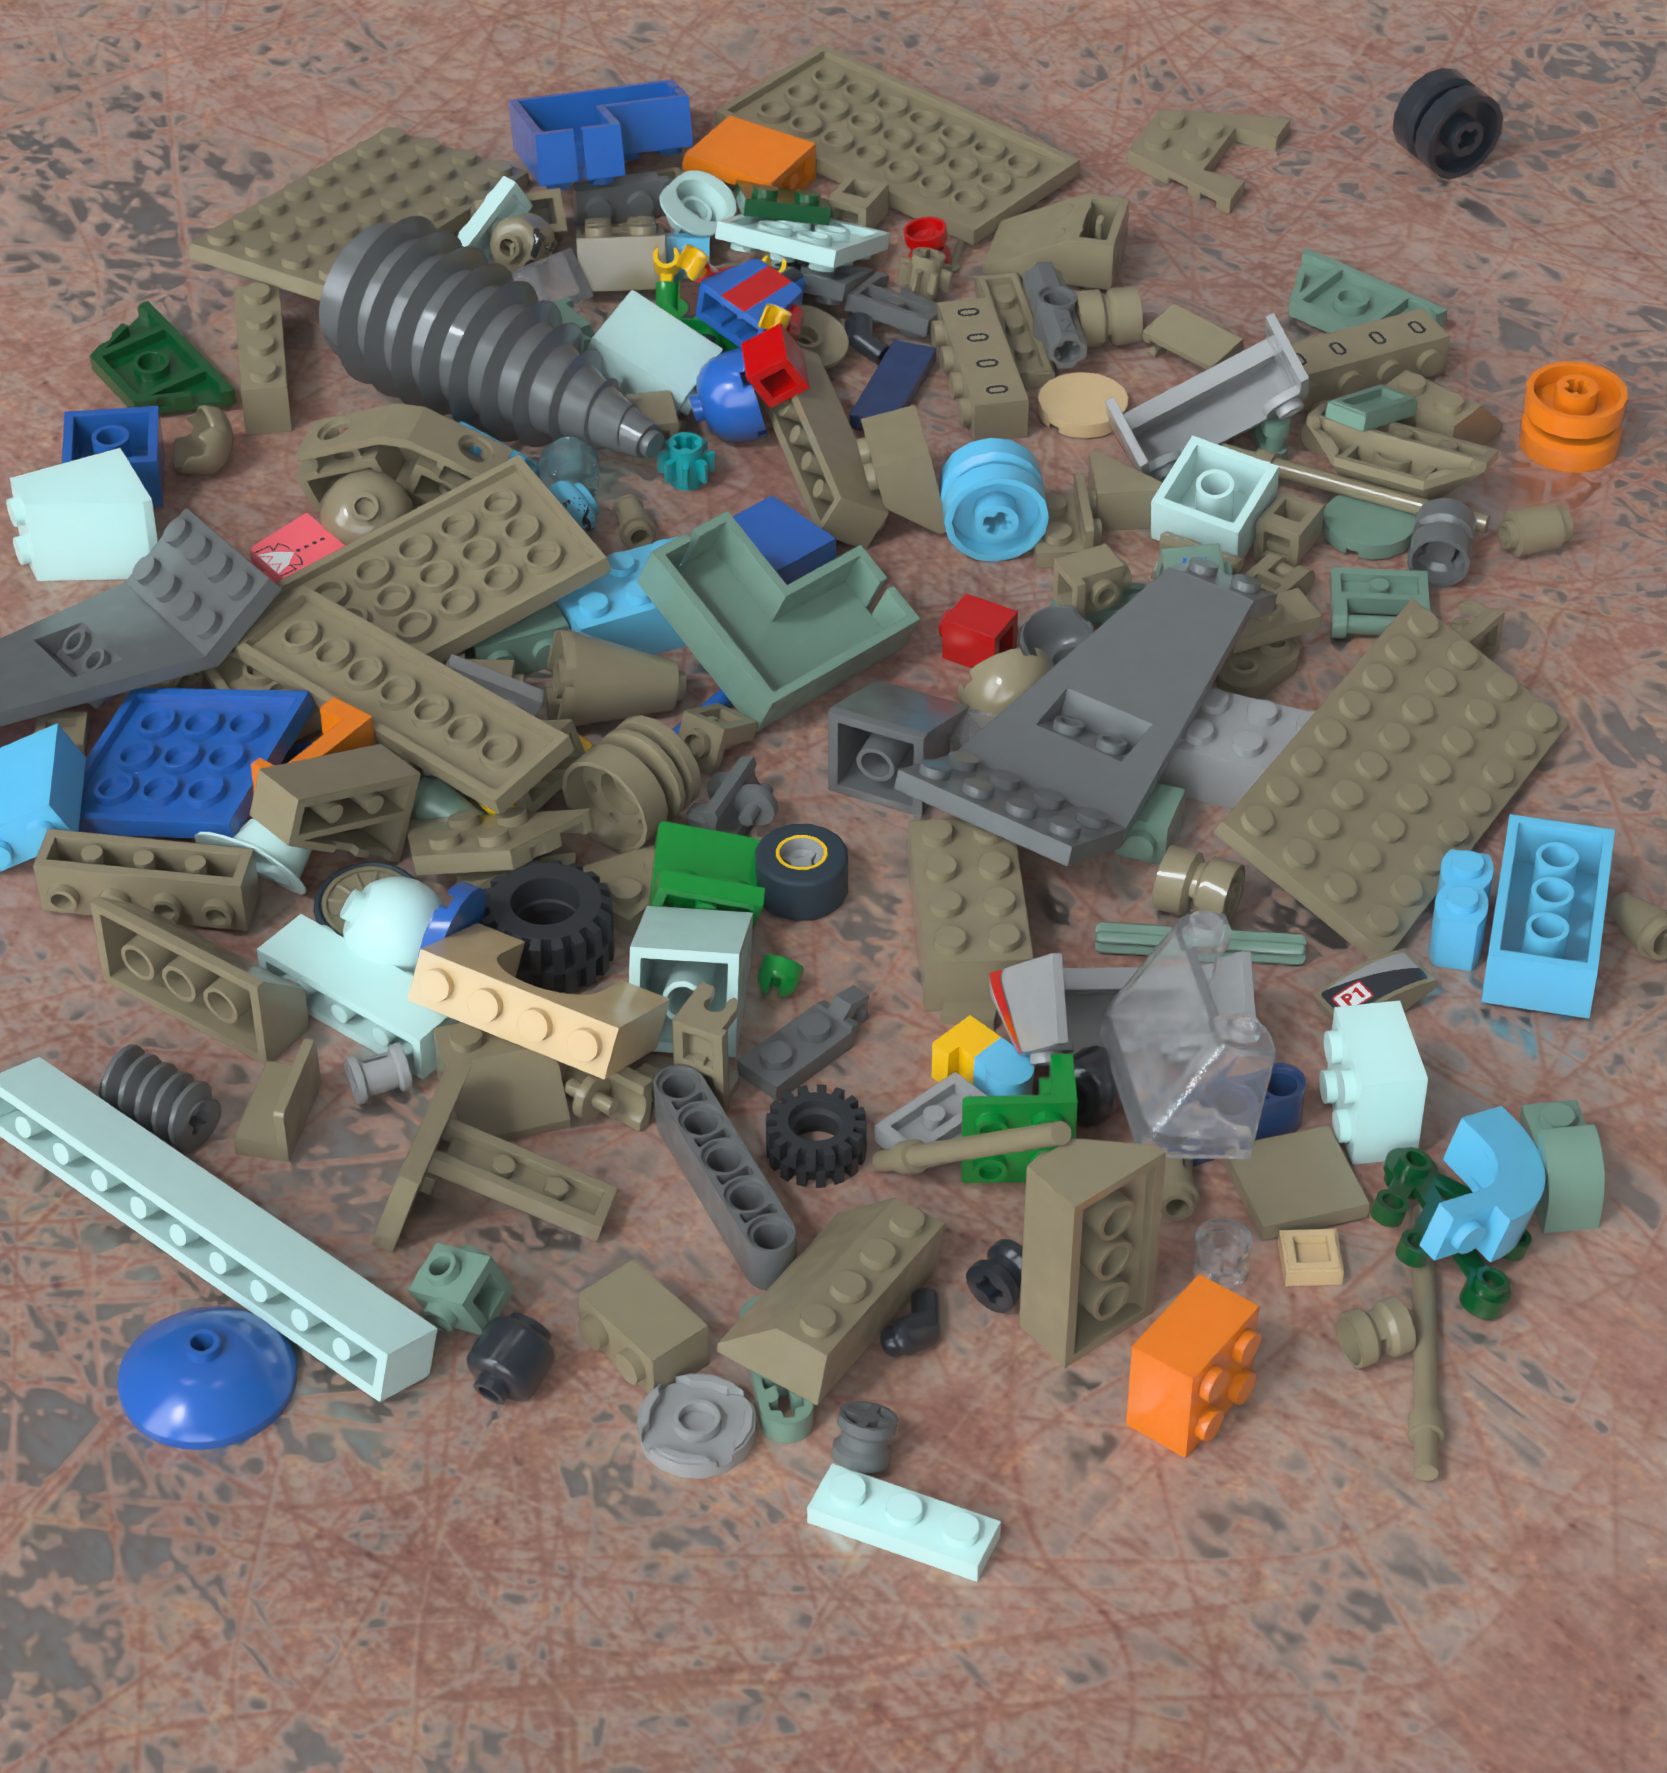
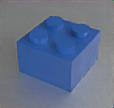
[62,406,165,507]

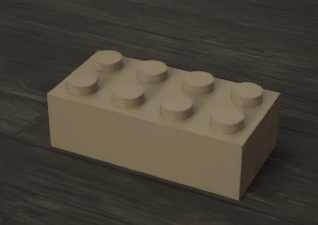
[907,819,1034,1011]

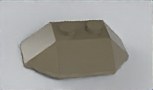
[1306,403,1500,500]

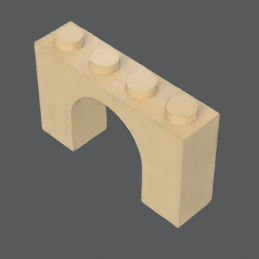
[407,923,670,1079]

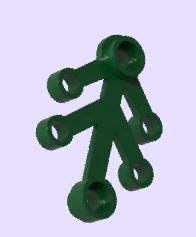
[1370,1147,1532,1320]

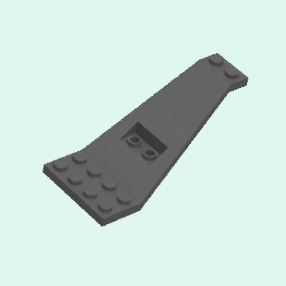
[0,508,282,727]
[894,557,1278,867]

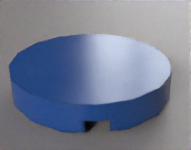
[418,880,487,957]

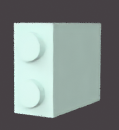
[586,290,723,417]
[6,448,158,581]
[629,906,753,1057]

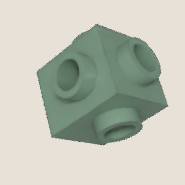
[408,1243,515,1335]

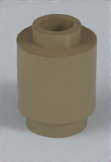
[1498,502,1573,557]

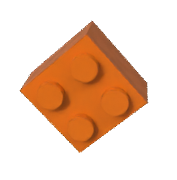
[1126,1274,1261,1458]

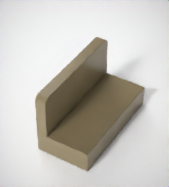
[233,1038,321,1162]

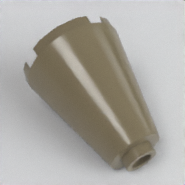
[546,629,686,727]

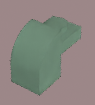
[1519,1100,1605,1234]

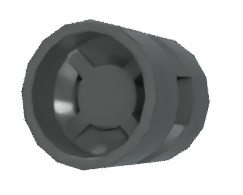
[1407,497,1477,588]

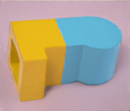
[931,1015,1035,1096]

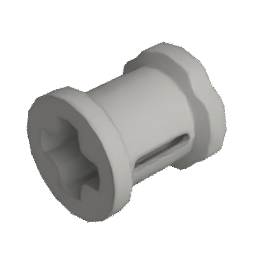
[344,1043,413,1105]

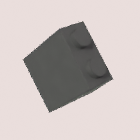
[828,680,970,817]

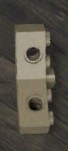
[294,403,513,513]

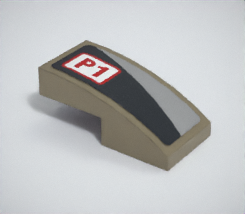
[1312,948,1438,1022]

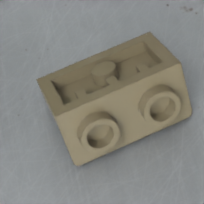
[1032,473,1102,568]

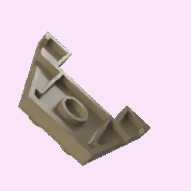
[1127,109,1290,214]

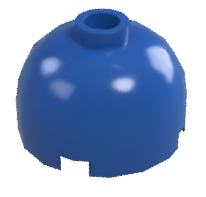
[689,347,768,443]

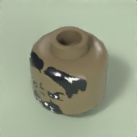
[490,213,555,273]

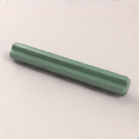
[1095,921,1306,966]

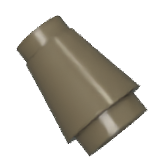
[1608,892,1667,960]

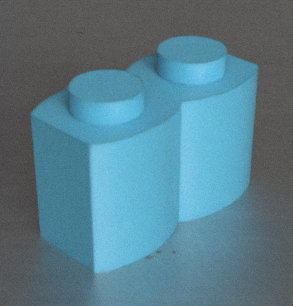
[1428,849,1494,971]

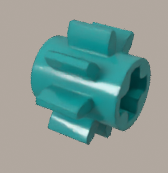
[657,432,715,491]

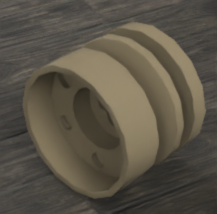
[562,715,702,853]

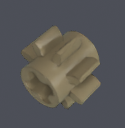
[898,247,952,301]

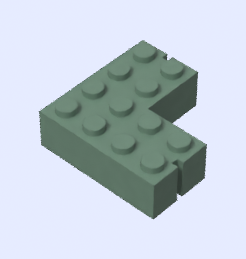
[637,511,920,733]

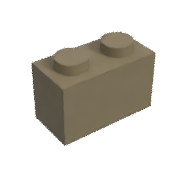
[578,1258,709,1393]

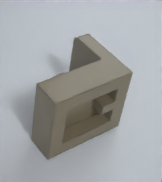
[678,703,758,774]

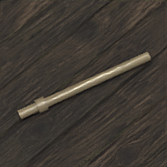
[1221,443,1490,534]
[873,1121,1071,1175]
[1408,1204,1444,1481]

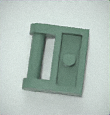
[1329,567,1430,639]

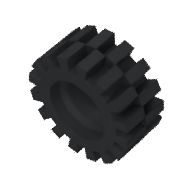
[766,1084,867,1188]

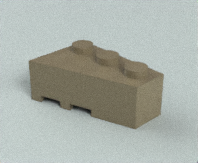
[249,744,421,863]

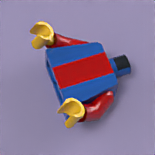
[675,245,805,347]

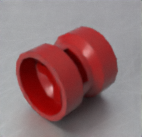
[903,216,952,265]

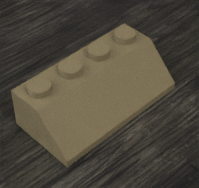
[90,896,310,1065]
[1019,1138,1166,1368]
[716,1197,945,1405]

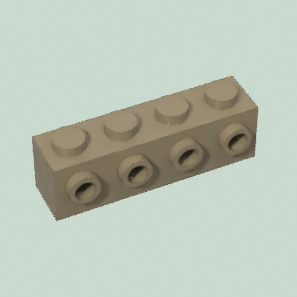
[33,829,260,931]

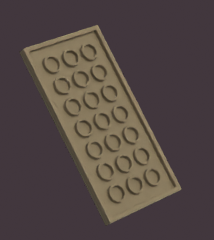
[715,45,1080,246]
[189,127,529,301]
[203,455,611,742]
[1213,598,1570,959]

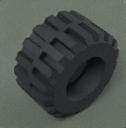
[481,860,615,994]

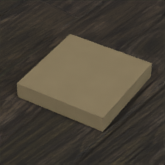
[1222,1125,1370,1241]

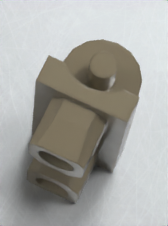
[562,1062,660,1132]

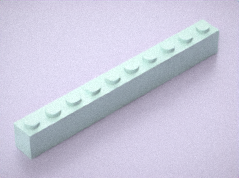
[0,1057,437,1402]

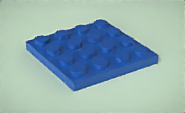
[78,688,315,838]

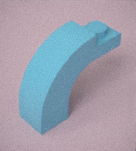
[1420,1106,1546,1263]

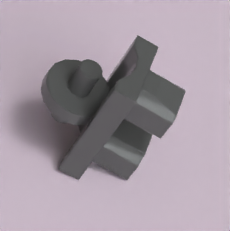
[686,756,779,836]

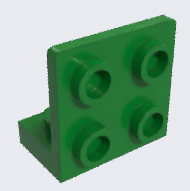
[648,821,765,930]
[961,1054,1077,1183]

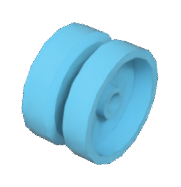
[938,438,1049,562]

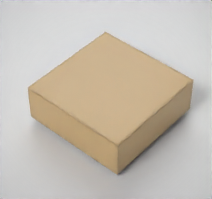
[1278,1229,1344,1287]

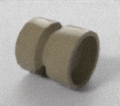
[1074,286,1143,348]
[1152,844,1246,929]

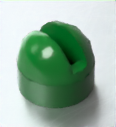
[757,954,804,998]

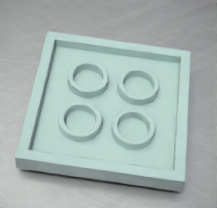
[715,214,890,272]

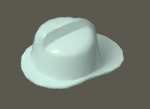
[659,170,737,237]
[194,818,312,895]

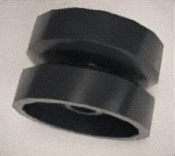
[1393,68,1503,179]

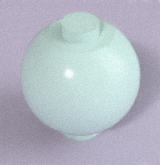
[340,876,445,975]

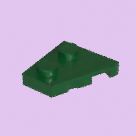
[734,180,831,225]

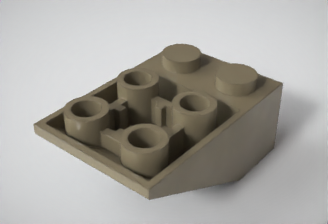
[982,193,1130,290]
[576,216,666,292]

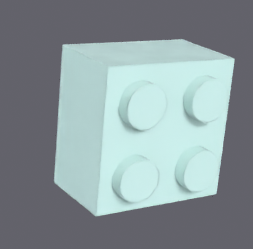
[1151,435,1279,559]
[1319,1000,1428,1165]

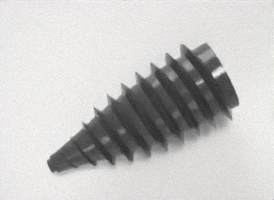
[319,216,664,458]

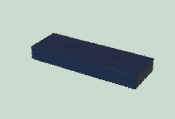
[849,339,937,430]

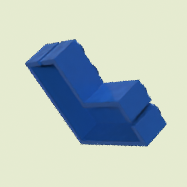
[508,79,693,190]

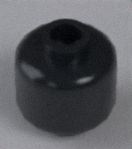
[1073,1045,1133,1127]
[466,1312,555,1404]

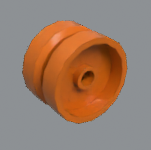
[1519,361,1628,473]

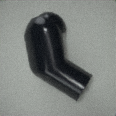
[844,312,889,365]
[880,1288,940,1357]

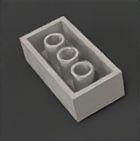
[1158,688,1315,809]

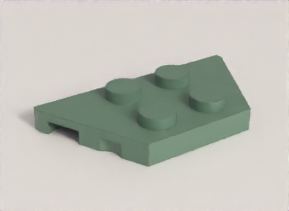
[1288,248,1448,333]

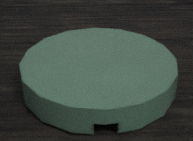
[1322,494,1416,560]

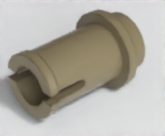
[613,494,656,549]
[1161,1149,1200,1220]

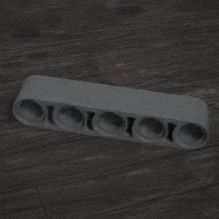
[653,1065,797,1290]

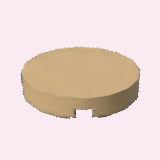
[1037,372,1129,439]

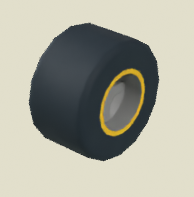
[755,824,848,921]

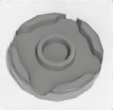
[637,1373,756,1479]

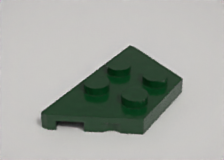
[89,300,237,414]

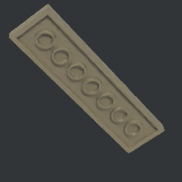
[233,585,574,815]

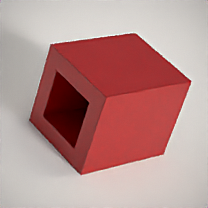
[741,323,810,409]
[938,593,1018,668]

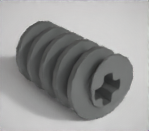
[99,1044,221,1152]

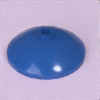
[117,1306,297,1450]

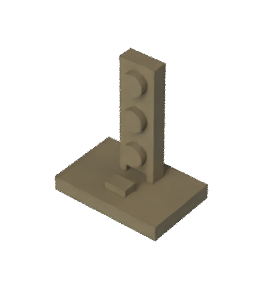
[371,1055,618,1253]

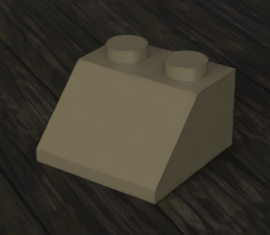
[1385,370,1503,445]
[856,405,946,534]
[433,1022,571,1141]

